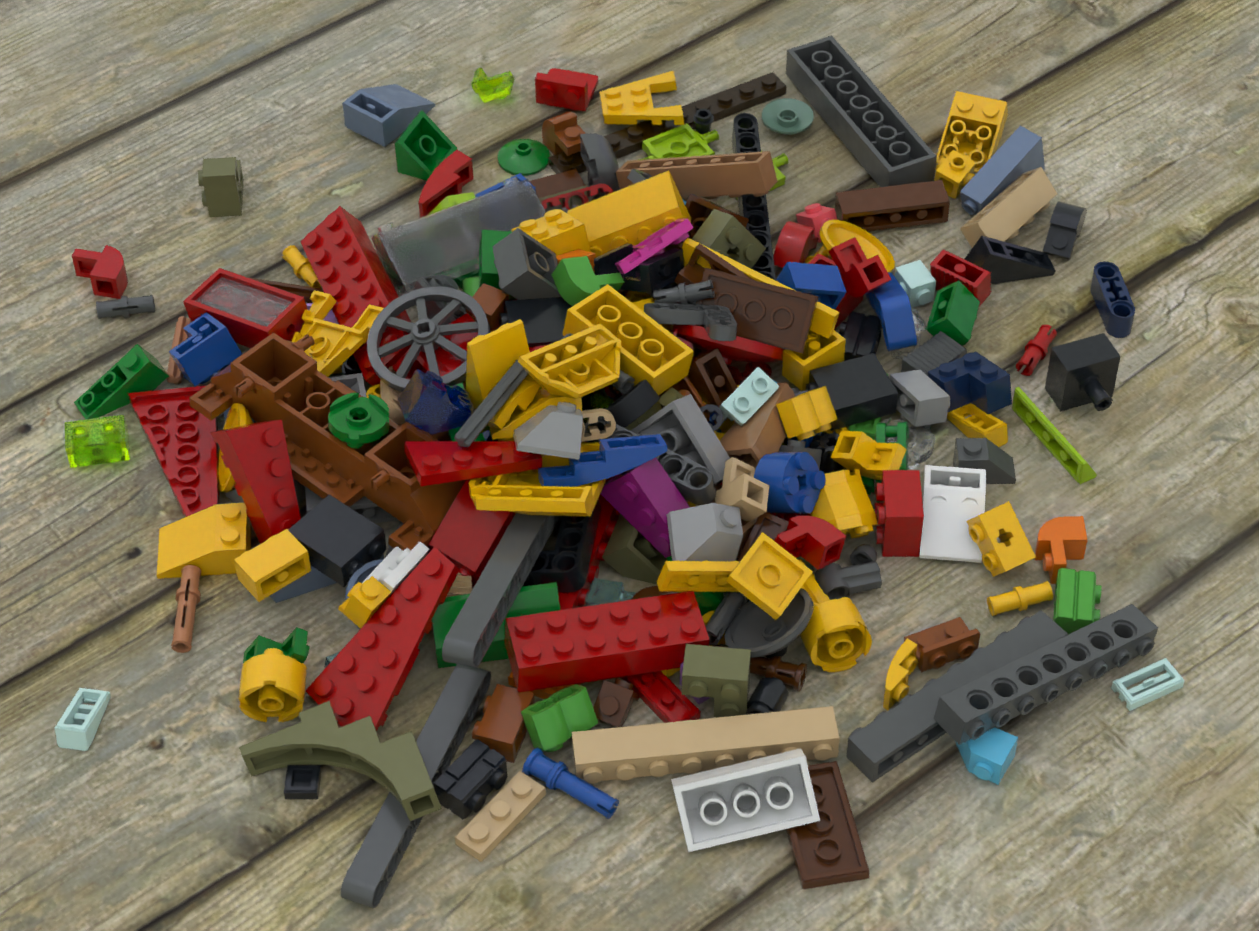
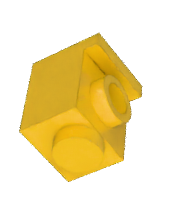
[338,576,391,629]

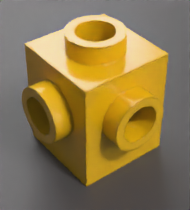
[934,150,976,199]

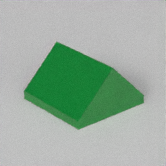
[395,110,457,181]

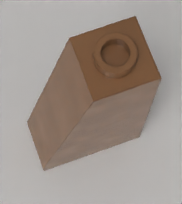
[720,382,795,468]

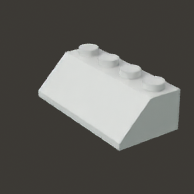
[671,748,820,852]

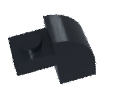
[1043,201,1087,260]

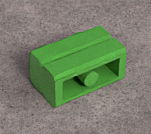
[1053,568,1102,634]

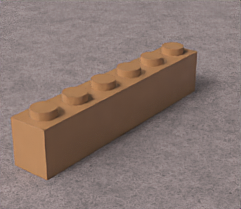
[615,151,777,201]

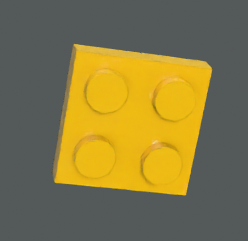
[725,532,813,620]

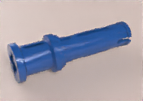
[522,748,619,819]

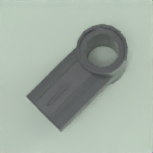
[815,561,882,600]

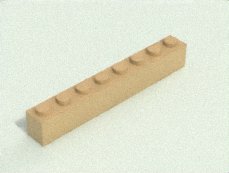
[572,706,840,784]

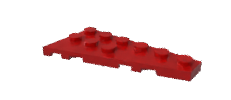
[305,547,460,731]

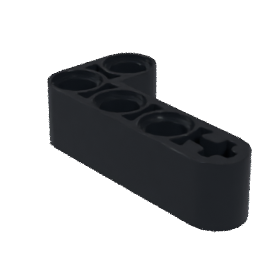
[526,499,601,592]

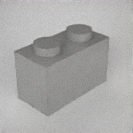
[889,370,950,427]

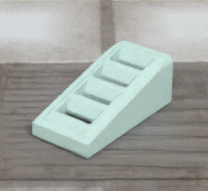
[55,688,111,751]

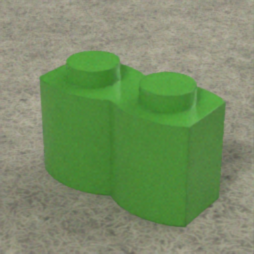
[521,684,598,752]

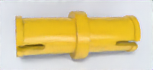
[282,245,322,289]
[987,581,1053,616]

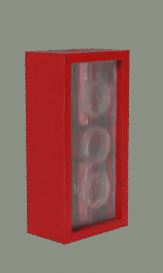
[183,268,308,348]

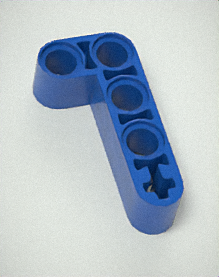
[866,272,917,351]

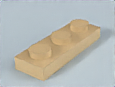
[455,771,546,862]

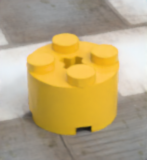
[800,597,872,672]
[239,648,307,722]

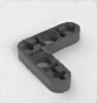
[644,303,737,341]

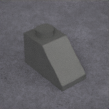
[953,438,1016,484]

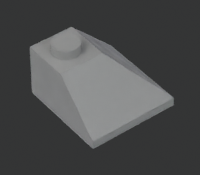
[513,402,583,460]
[666,503,743,561]

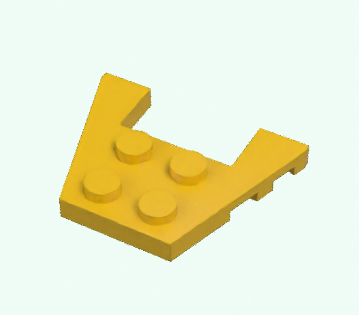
[600,71,684,125]
[291,290,384,377]

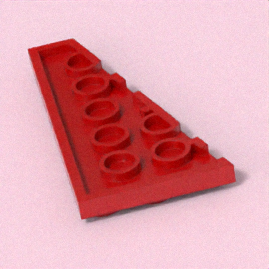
[128,385,219,517]

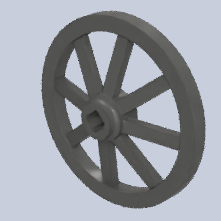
[367,286,490,394]

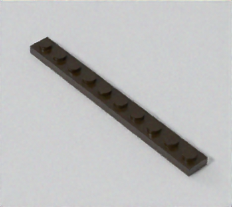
[549,72,786,174]

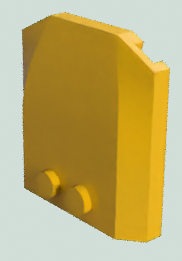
[468,442,606,516]

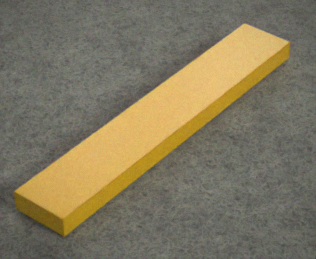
[682,238,839,339]

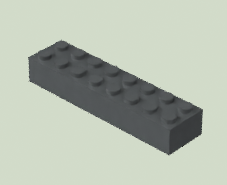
[786,36,937,187]

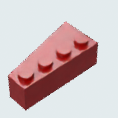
[210,419,301,544]

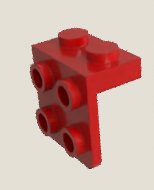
[535,68,598,111]

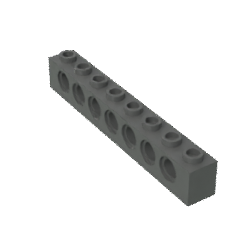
[934,604,1158,745]

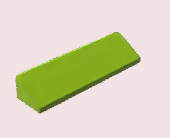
[1012,387,1097,484]

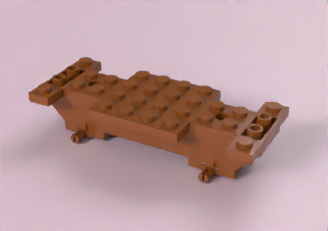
[190,332,466,551]

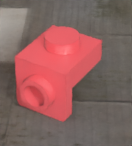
[796,203,838,243]

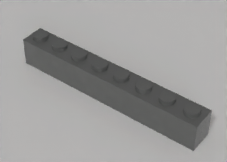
[846,610,1068,783]

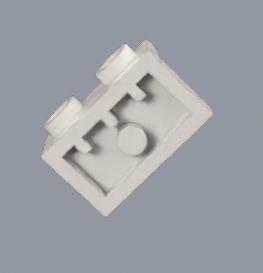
[362,542,430,597]

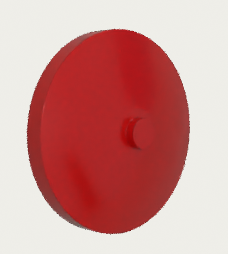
[671,324,785,365]

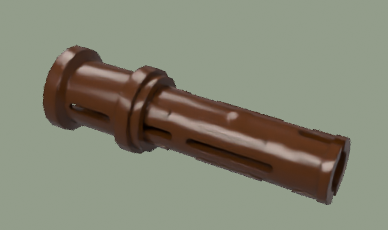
[712,644,807,692]

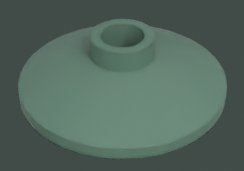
[762,98,814,134]

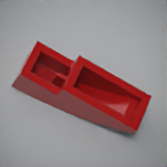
[418,150,474,222]

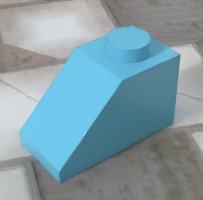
[955,727,1018,785]

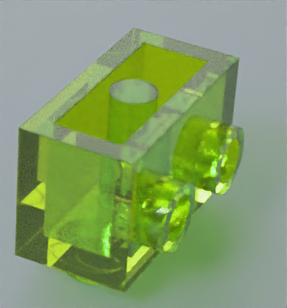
[65,415,130,468]

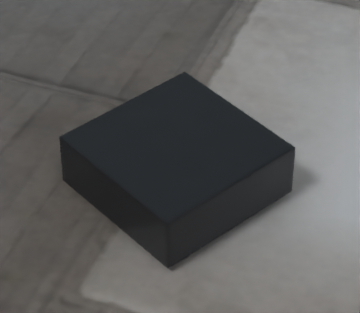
[284,765,321,799]

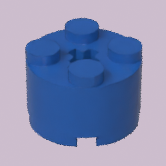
[754,452,826,514]

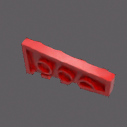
[405,441,543,486]

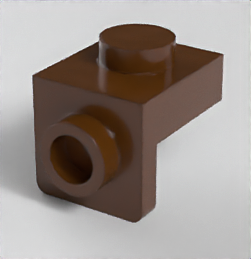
[593,678,640,727]

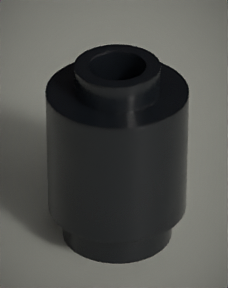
[746,677,789,715]

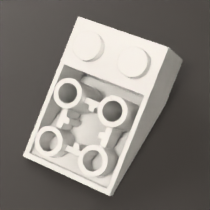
[919,465,986,563]

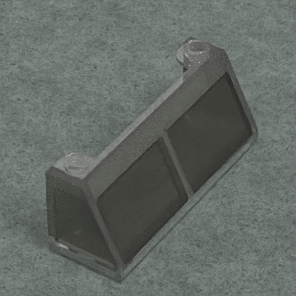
[371,177,546,297]

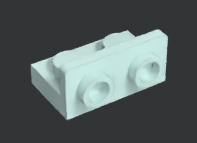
[712,367,779,426]

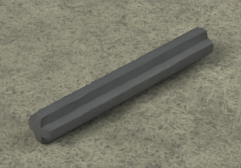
[454,360,528,447]

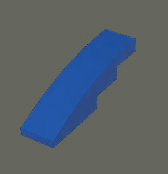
[538,434,667,487]

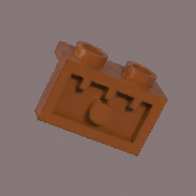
[904,617,980,672]

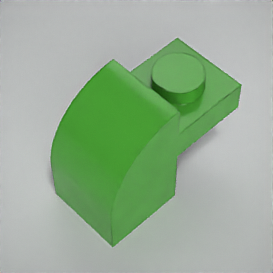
[551,256,624,306]

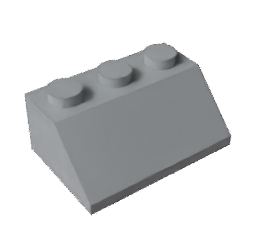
[631,394,730,502]

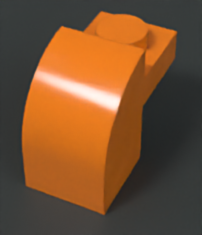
[1034,516,1087,584]

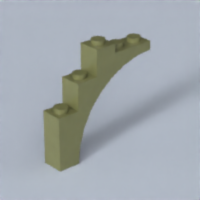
[239,701,442,821]

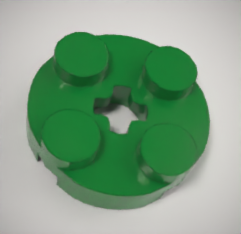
[328,393,390,448]

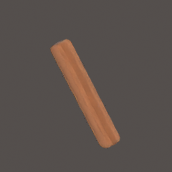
[166,316,193,385]

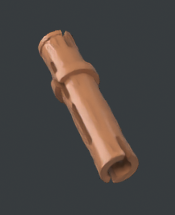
[171,565,201,653]

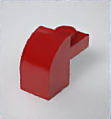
[773,221,819,268]
[828,237,891,297]
[72,245,128,299]
[774,515,846,570]

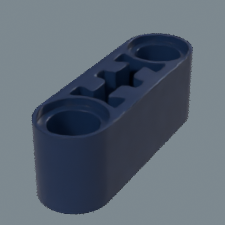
[1090,261,1135,338]

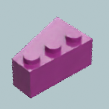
[600,457,690,558]

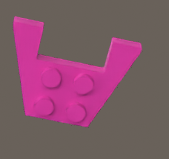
[615,218,693,274]

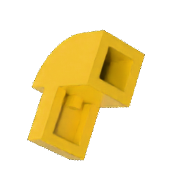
[831,431,907,480]

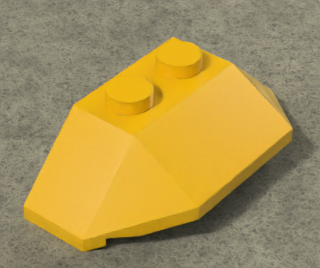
[518,323,621,399]

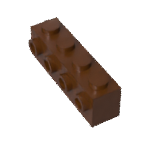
[835,180,950,231]

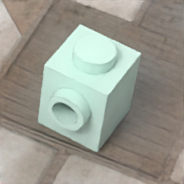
[894,260,936,308]

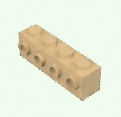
[960,167,1057,248]

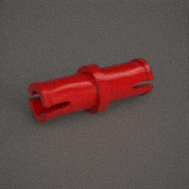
[1016,324,1057,376]

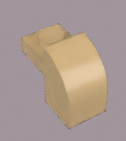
[715,457,769,521]

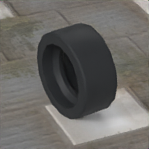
[602,380,660,428]

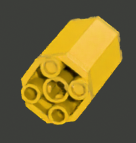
[806,469,878,539]

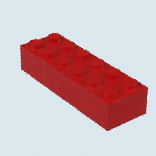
[505,591,710,693]

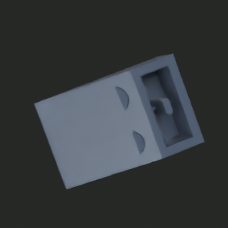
[342,84,435,147]

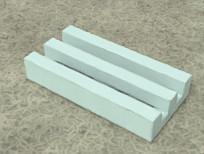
[1111,658,1185,711]

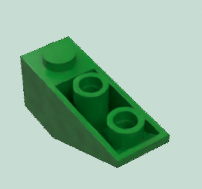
[74,344,169,422]

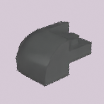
[580,133,620,200]

